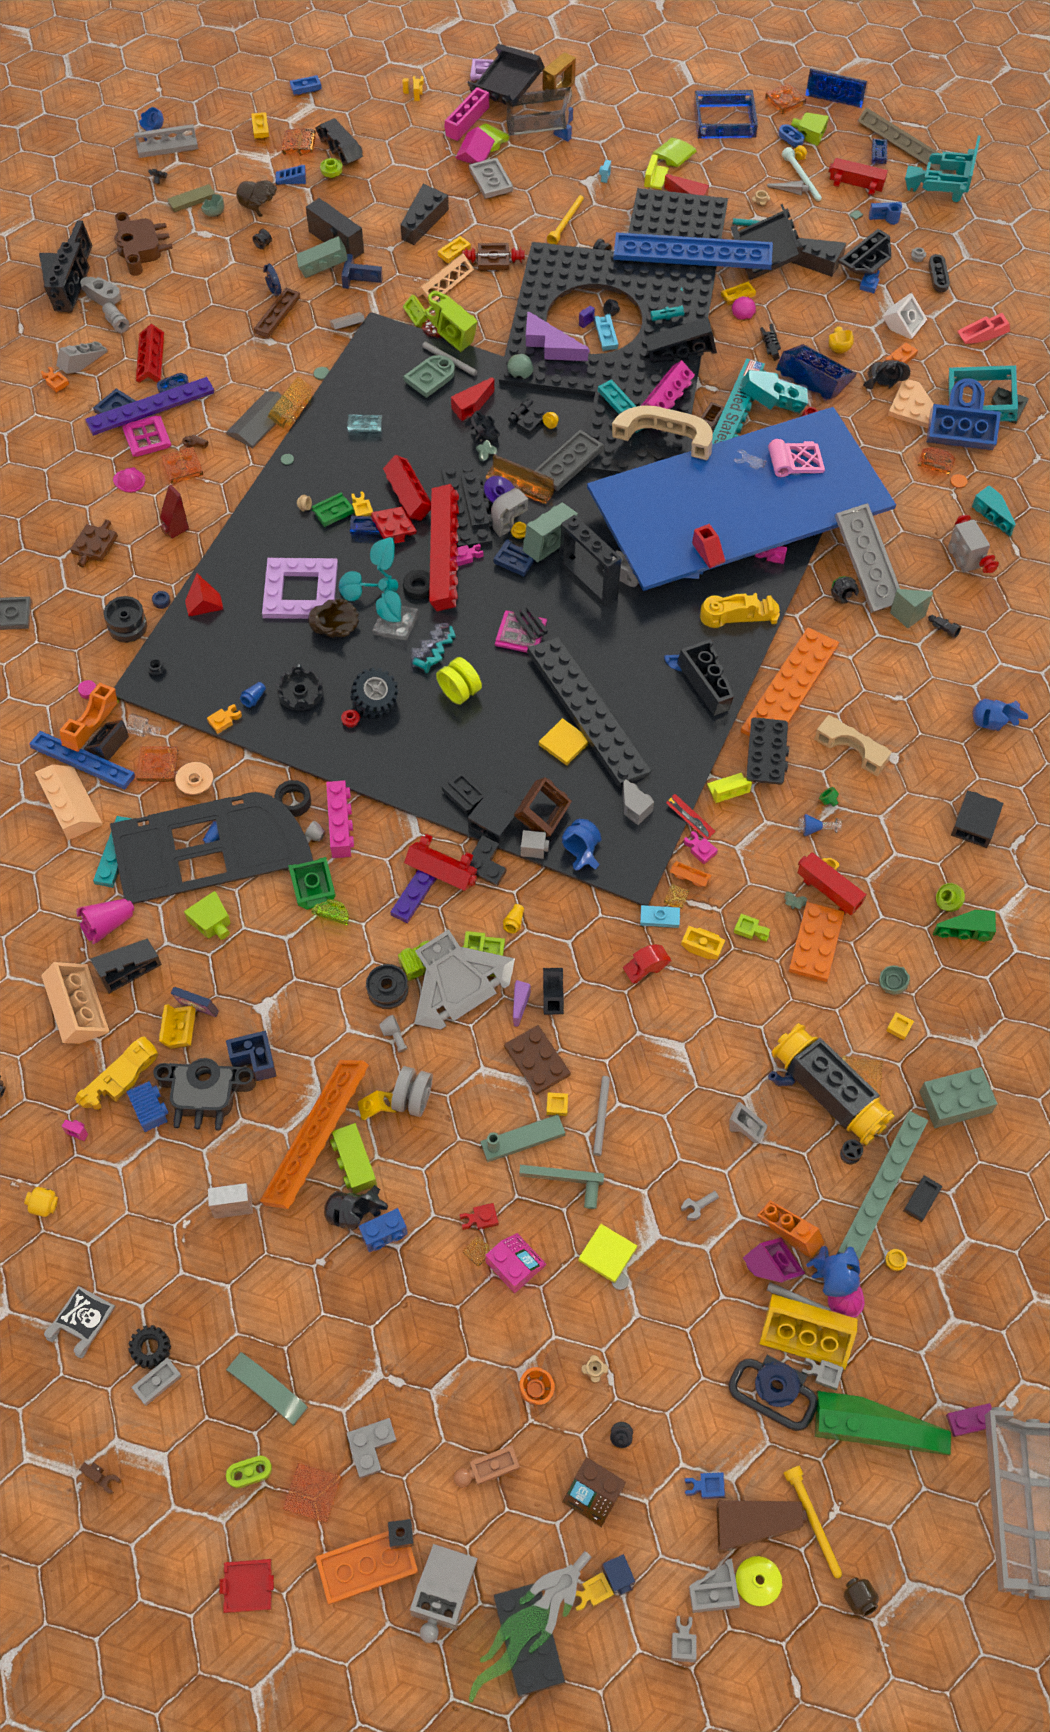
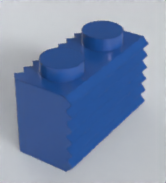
[126,1081,169,1132]

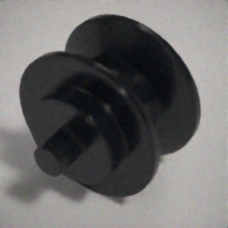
[610,1422,633,1448]

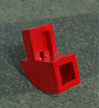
[622,944,672,984]

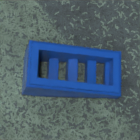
[276,165,306,185]

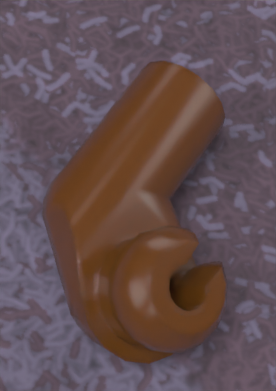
[182,435,209,448]

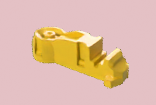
[700,593,780,628]
[75,1036,158,1110]

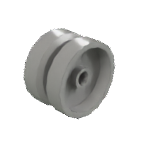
[391,1066,433,1117]

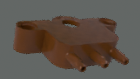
[114,212,173,276]

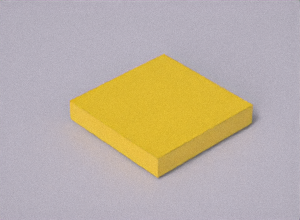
[539,718,589,765]

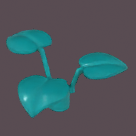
[338,537,401,622]

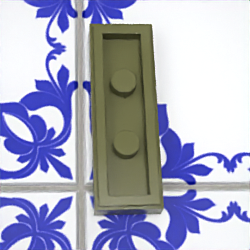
[167,184,215,212]

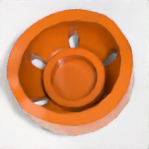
[518,1367,555,1405]

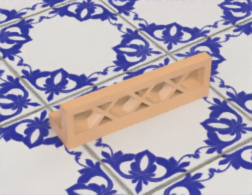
[414,254,474,302]

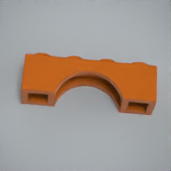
[59,682,118,752]

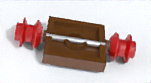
[462,243,525,270]

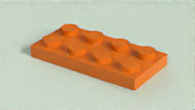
[788,902,844,982]
[315,1529,419,1605]

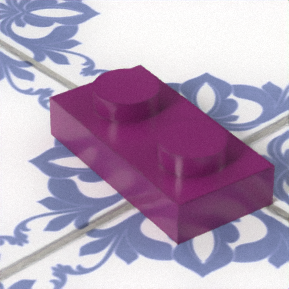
[946,1403,992,1437]

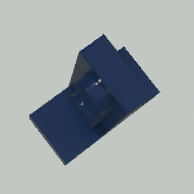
[341,254,383,289]

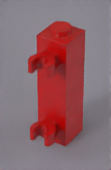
[828,158,888,195]
[404,834,478,891]
[797,852,867,916]

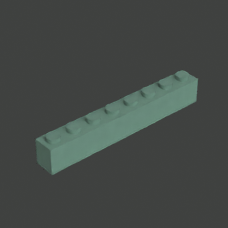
[837,1111,928,1268]

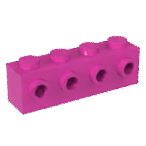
[444,87,489,141]
[641,361,695,409]
[326,780,354,858]

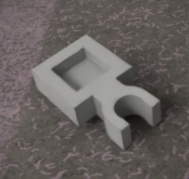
[801,1358,843,1390]
[671,1616,696,1663]

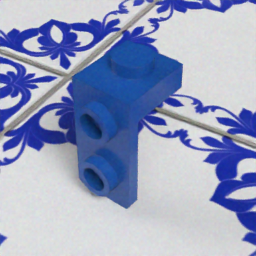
[553,107,573,142]

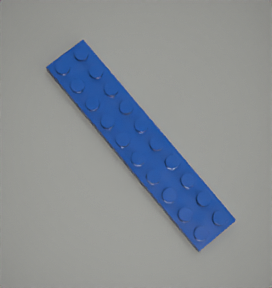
[614,232,773,270]

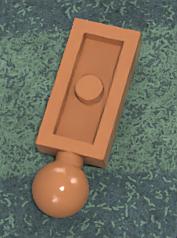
[454,1445,520,1488]

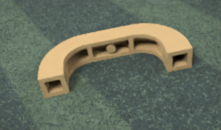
[612,406,713,460]

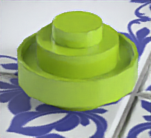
[320,158,343,178]
[936,883,965,912]

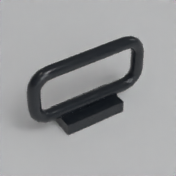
[728,1354,818,1431]

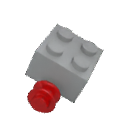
[948,515,999,573]

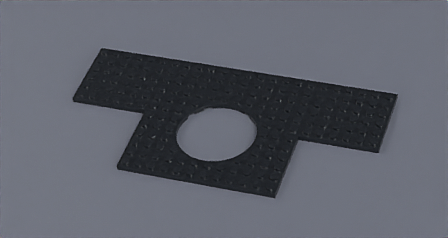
[499,188,728,475]

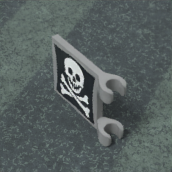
[44,1286,115,1358]

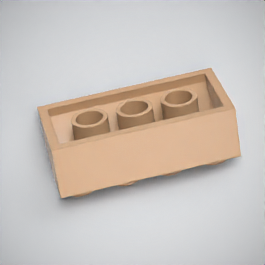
[35,765,103,840]
[41,962,110,1044]

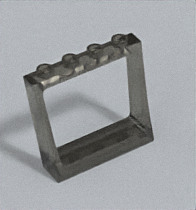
[506,87,572,136]

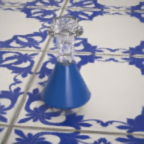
[798,814,842,837]

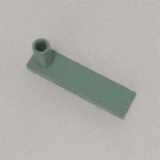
[480,1115,565,1163]
[519,1165,604,1209]

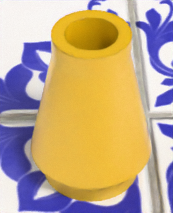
[503,904,524,934]

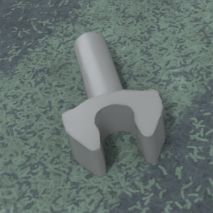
[681,1191,719,1221]

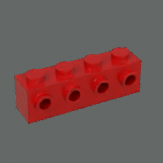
[383,454,431,521]

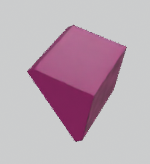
[456,127,495,164]

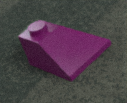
[743,1238,805,1283]

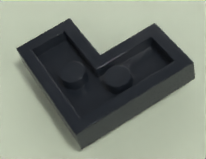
[469,835,507,887]

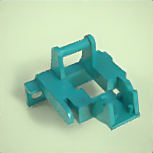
[905,135,981,202]

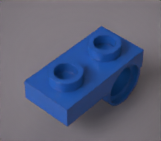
[868,202,902,224]

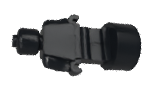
[928,615,962,638]

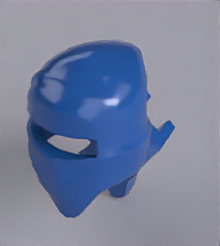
[972,698,1029,732]
[561,819,602,871]
[806,1246,860,1297]

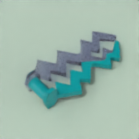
[410,623,456,673]

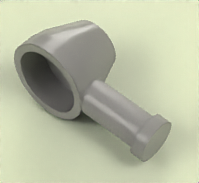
[305,821,325,844]
[379,1015,408,1052]

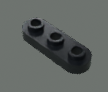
[928,254,950,293]

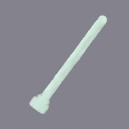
[782,147,821,201]

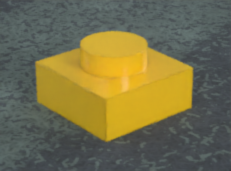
[886,1012,914,1040]
[547,1093,568,1116]

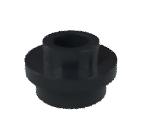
[147,658,165,675]

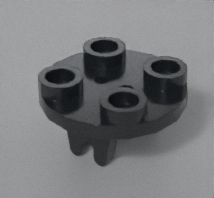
[470,411,500,444]

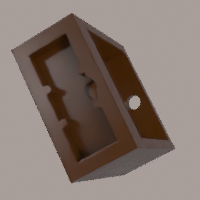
[514,777,572,837]

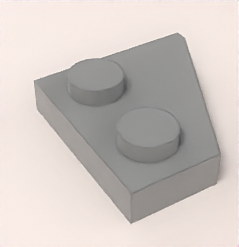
[689,1559,740,1613]

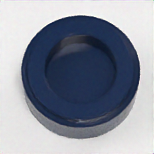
[152,591,171,609]

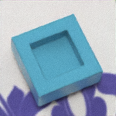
[599,160,611,183]

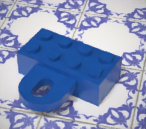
[926,378,1001,450]

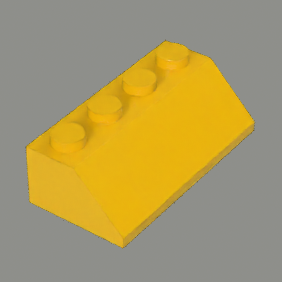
[759,1294,858,1370]

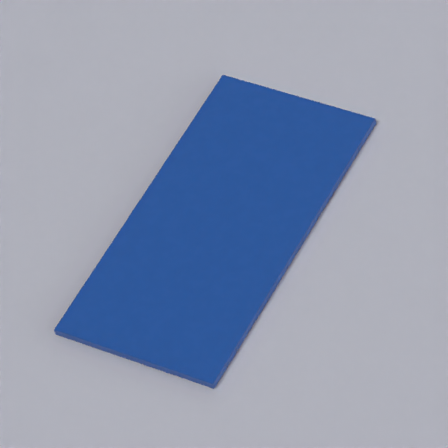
[587,407,896,591]

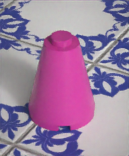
[76,899,135,944]

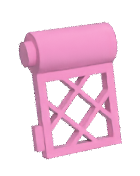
[768,439,825,477]

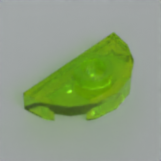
[311,899,349,925]

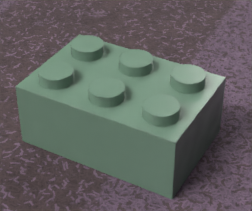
[523,502,578,562]
[919,1067,997,1128]

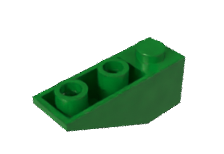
[933,909,996,942]

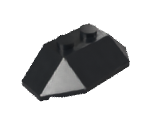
[839,229,892,275]

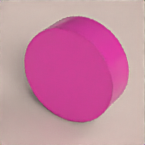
[78,680,96,699]

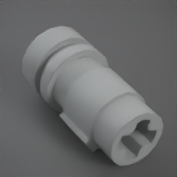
[102,302,129,333]

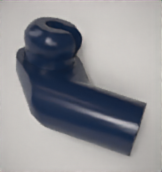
[768,1071,796,1087]

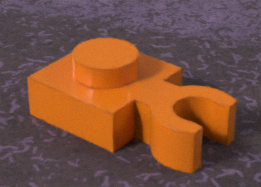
[41,366,70,393]

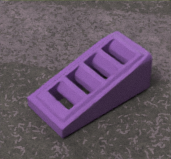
[513,980,531,1027]

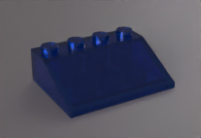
[776,344,857,400]

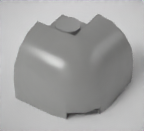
[491,488,528,537]

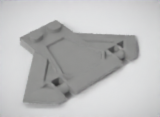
[414,929,515,1030]

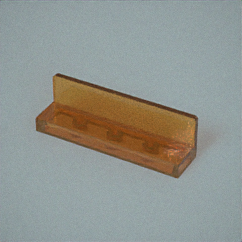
[486,455,554,504]

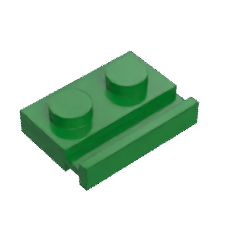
[312,492,354,527]

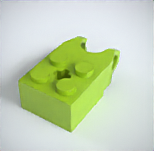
[425,291,478,352]

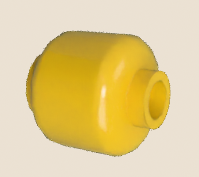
[24,1187,58,1217]

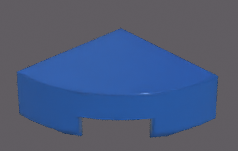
[664,655,682,671]

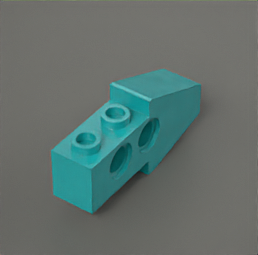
[741,370,808,413]

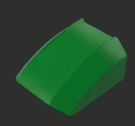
[289,857,336,910]

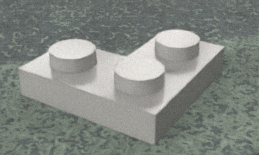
[347,1418,397,1479]

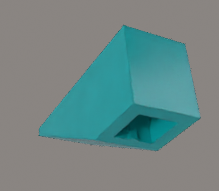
[972,485,1016,536]

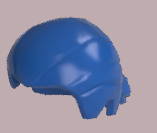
[139,107,164,141]

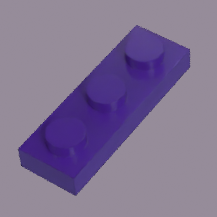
[390,870,437,924]

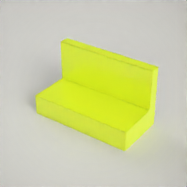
[644,154,669,190]
[707,773,752,803]

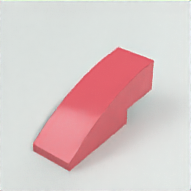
[958,313,1010,344]

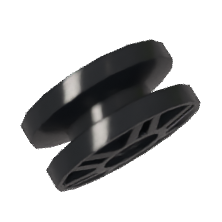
[366,964,409,1009]

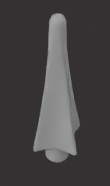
[767,180,809,196]

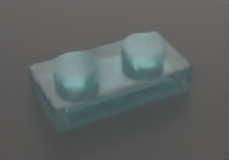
[347,414,382,432]

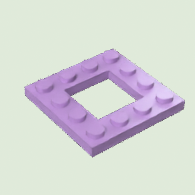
[262,558,338,619]

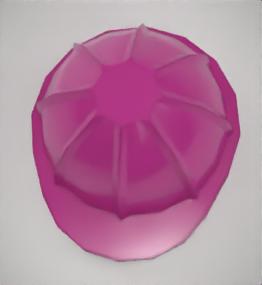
[113,467,145,493]
[828,1286,865,1318]

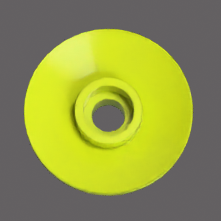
[735,1556,782,1606]

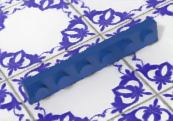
[29,731,135,790]

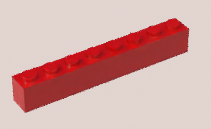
[429,484,459,611]

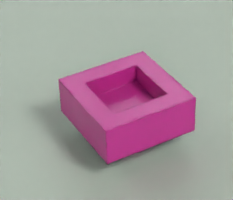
[61,1119,88,1141]

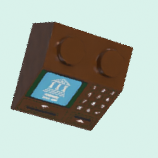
[562,1457,626,1528]

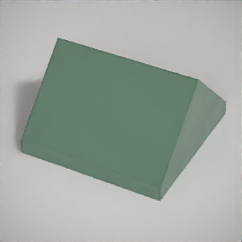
[890,589,933,628]

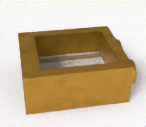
[542,52,576,101]

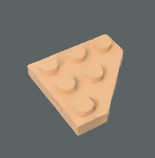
[888,379,934,428]

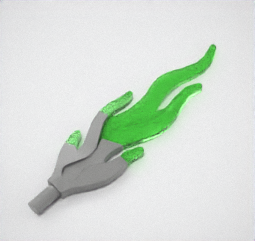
[469,1551,592,1703]

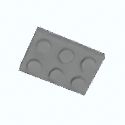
[469,158,513,199]

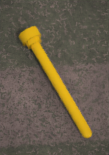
[546,195,584,245]
[783,1466,842,1579]

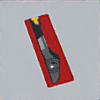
[666,794,715,840]

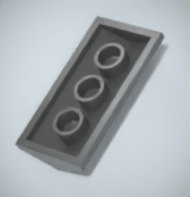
[226,391,293,448]

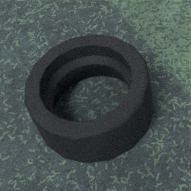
[274,780,311,817]

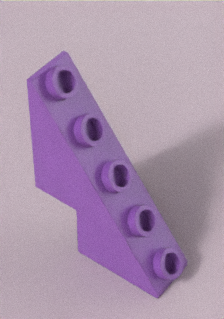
[526,312,590,361]

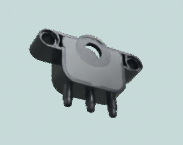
[153,1058,256,1131]

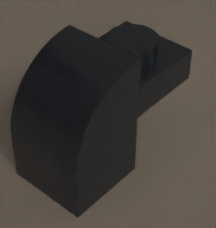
[543,968,564,1015]

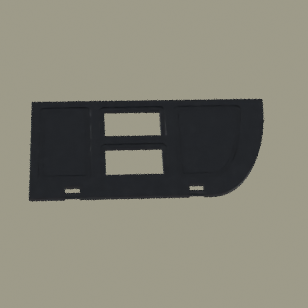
[110,792,313,904]

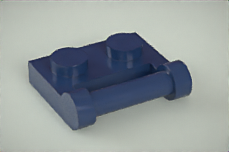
[493,539,535,577]

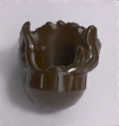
[236,180,277,217]
[308,598,359,638]

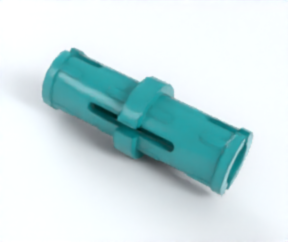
[650,305,684,322]

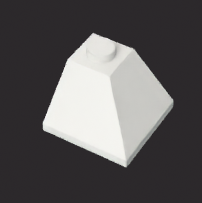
[882,293,927,339]

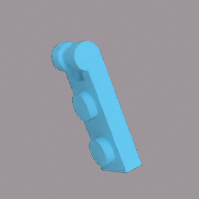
[594,314,618,351]

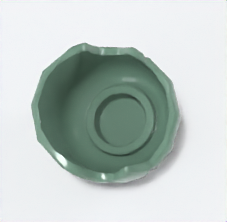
[201,194,224,217]
[507,354,534,378]
[879,965,910,995]

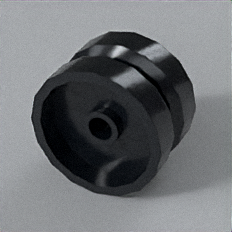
[103,596,147,643]

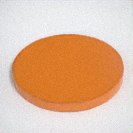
[950,474,968,488]

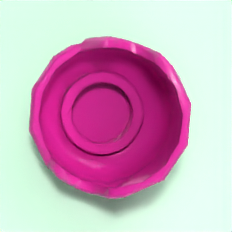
[732,296,756,320]

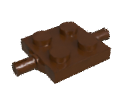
[70,519,118,567]

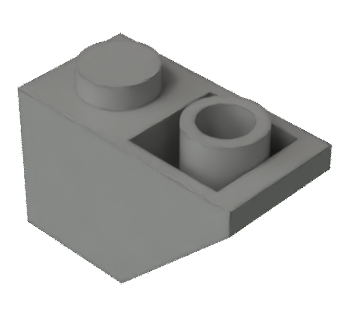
[622,780,654,825]

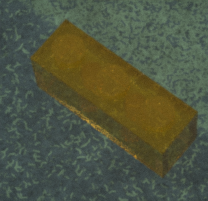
[267,376,314,429]

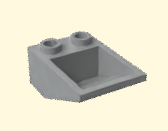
[410,1544,478,1643]

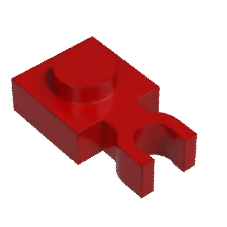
[459,1203,499,1230]

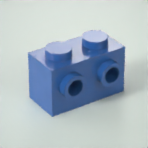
[359,1208,408,1252]

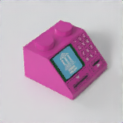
[485,1233,546,1294]

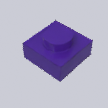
[579,305,595,328]

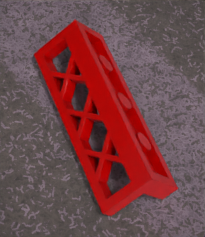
[136,323,164,383]

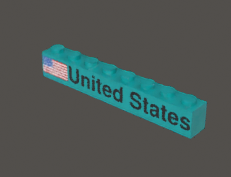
[712,358,766,444]

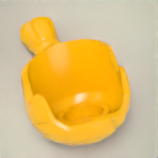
[828,326,854,354]

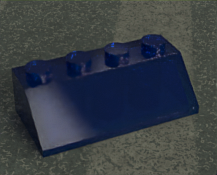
[806,68,868,108]

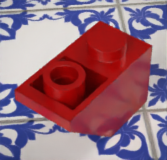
[692,523,725,568]

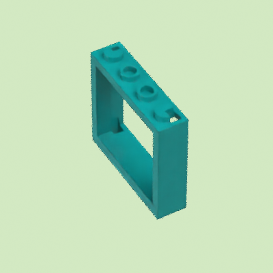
[948,365,1018,422]

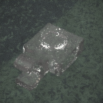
[734,450,767,470]
[126,714,161,737]

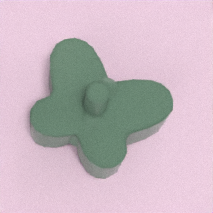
[476,440,497,461]
[784,892,807,909]

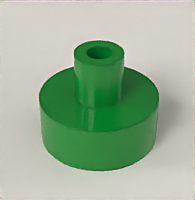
[819,787,839,807]

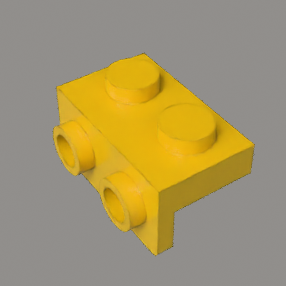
[159,1004,196,1049]

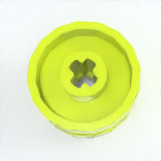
[436,657,482,705]

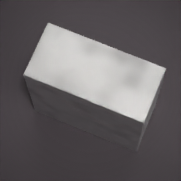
[208,1183,253,1219]

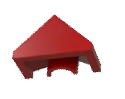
[185,573,223,617]

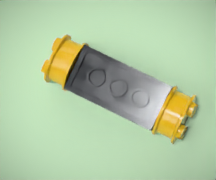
[771,1023,895,1146]

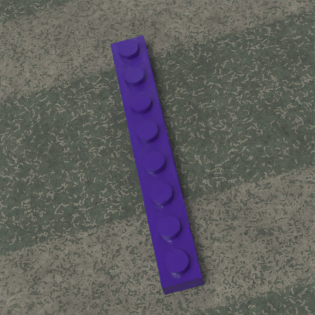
[85,377,214,436]

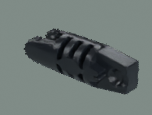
[760,323,781,361]

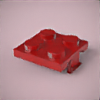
[371,507,416,543]
[219,1559,274,1613]

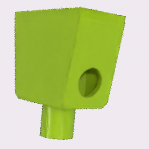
[791,113,829,146]
[184,891,231,940]

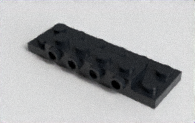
[441,463,492,548]

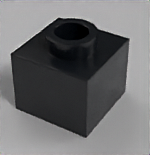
[388,1519,414,1549]

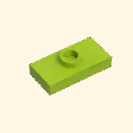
[402,295,428,328]

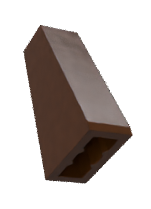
[716,1500,807,1553]

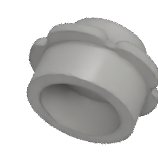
[911,247,926,262]

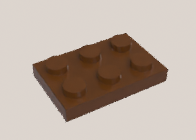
[504,1025,571,1095]

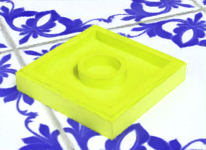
[578,1224,637,1283]

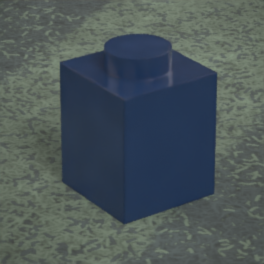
[602,1554,636,1596]

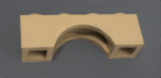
[814,715,892,776]

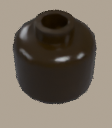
[844,1577,879,1617]

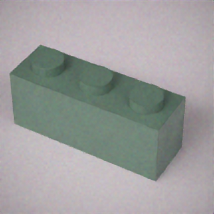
[296,236,347,278]

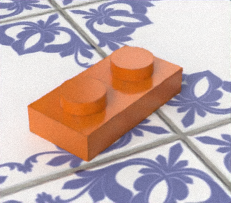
[885,342,918,364]
[670,861,712,887]

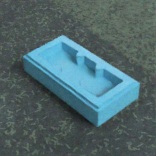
[640,905,680,928]

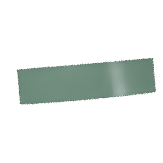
[226,1352,308,1426]

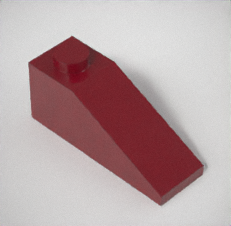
[160,485,189,539]

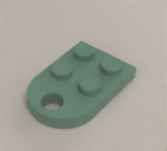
[403,355,455,398]

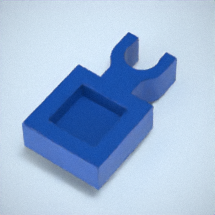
[859,270,880,293]
[685,1472,725,1499]

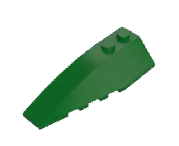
[815,1391,951,1455]

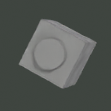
[521,830,549,859]

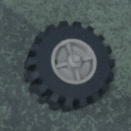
[350,667,398,718]

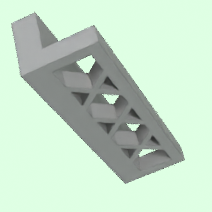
[134,124,198,158]

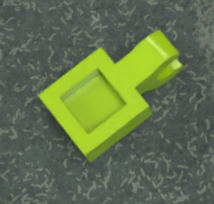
[734,914,770,942]

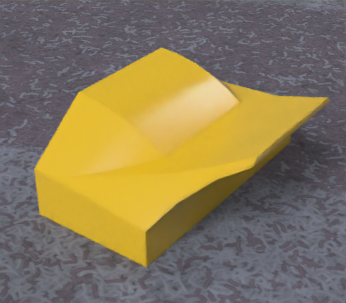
[681,926,725,959]

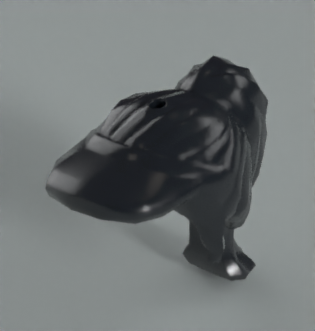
[863,360,911,390]

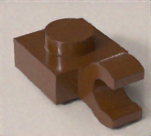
[79,1462,121,1494]

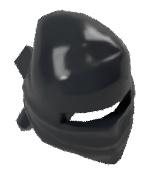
[324,1185,388,1230]

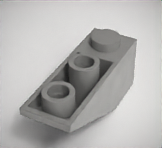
[56,341,108,374]

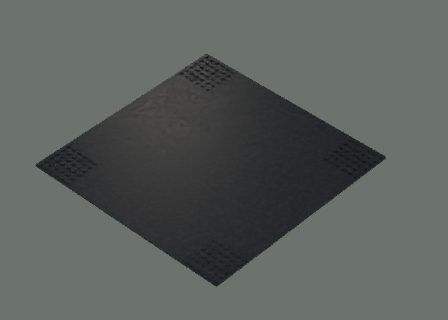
[114,312,823,906]

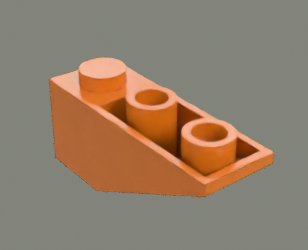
[757,1200,824,1258]

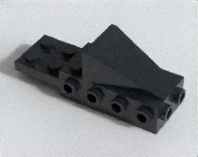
[39,220,93,312]

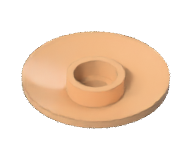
[175,762,213,795]

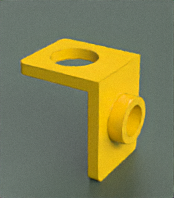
[358,1090,396,1120]

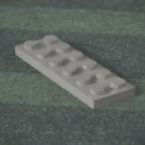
[834,503,900,613]

